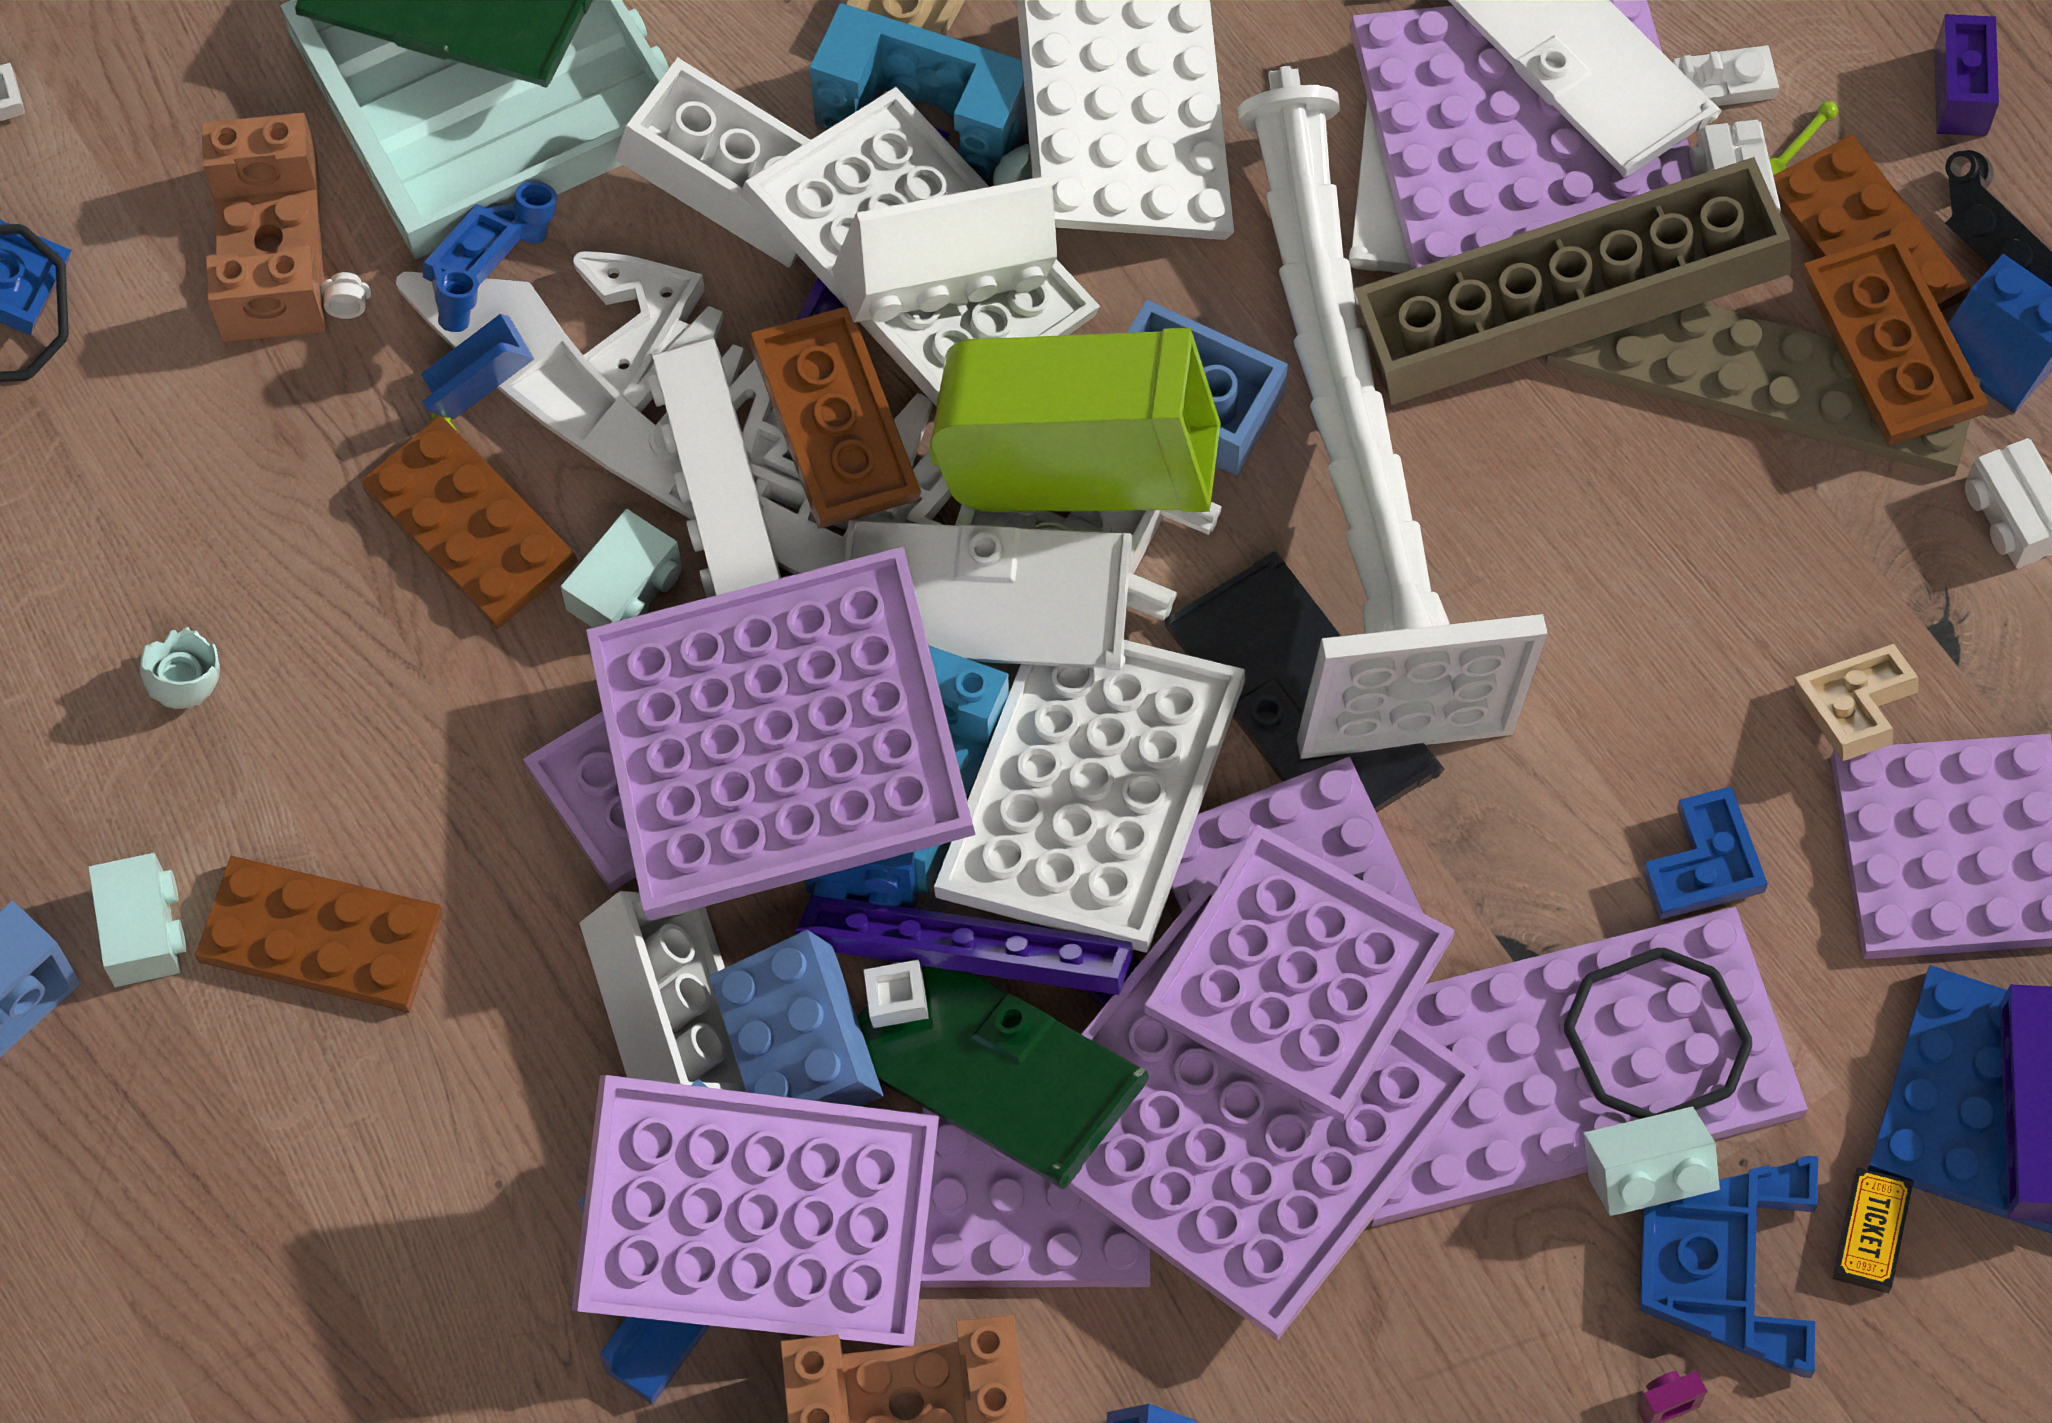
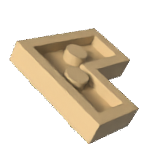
[1795,644,1918,761]

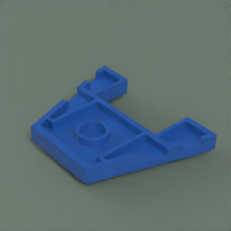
[1639,1156,1818,1378]

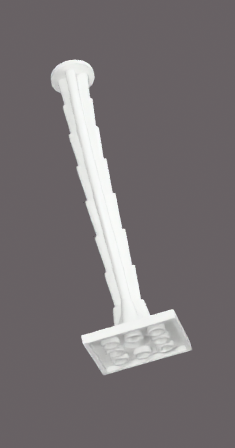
[1238,66,1548,759]

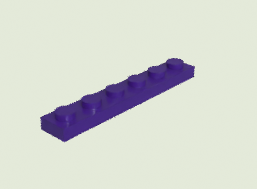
[795,894,1133,995]

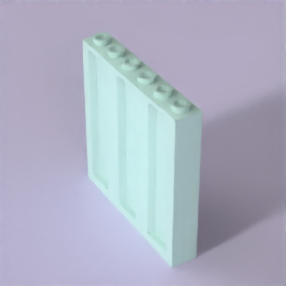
[280,0,669,260]

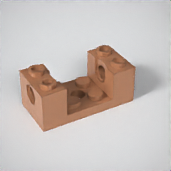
[201,113,326,342]
[781,1314,1027,1423]

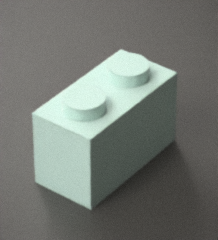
[560,509,682,628]
[89,853,186,987]
[1584,1106,1720,1216]

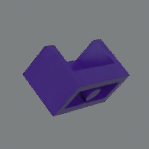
[1934,14,1999,136]

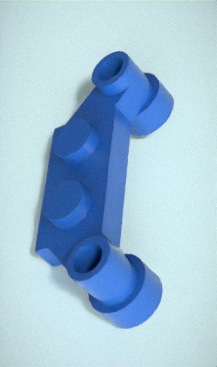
[422,181,557,332]

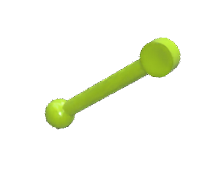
[1769,101,1838,175]

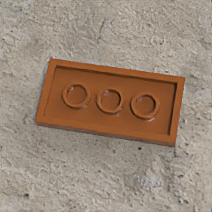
[1773,135,1970,311]
[1801,232,1988,446]
[749,306,921,529]
[360,415,578,629]
[195,855,443,1013]

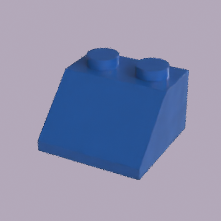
[1948,254,2052,414]

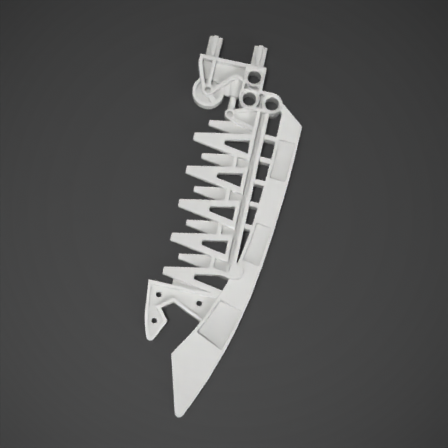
[396,251,1222,621]

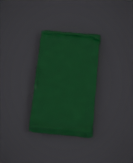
[295,0,593,88]
[857,966,1149,1189]

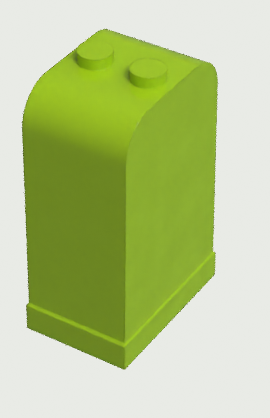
[930,328,1221,512]

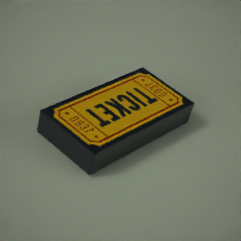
[1832,1167,1913,1294]

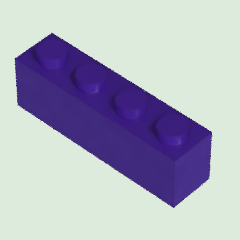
[1999,984,2052,1222]

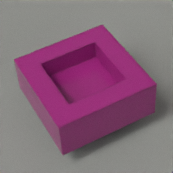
[1638,1370,1707,1423]

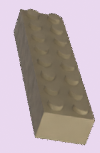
[1354,157,1792,405]

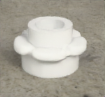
[320,272,371,319]

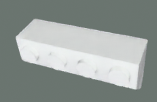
[614,57,810,268]
[832,176,1057,323]
[579,891,746,1092]

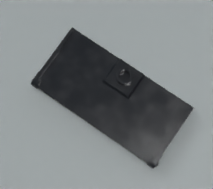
[1165,551,1444,813]

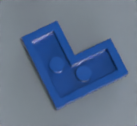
[1642,786,1768,920]

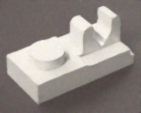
[1673,45,1779,106]

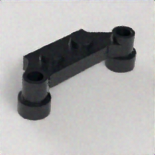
[1945,150,2052,287]

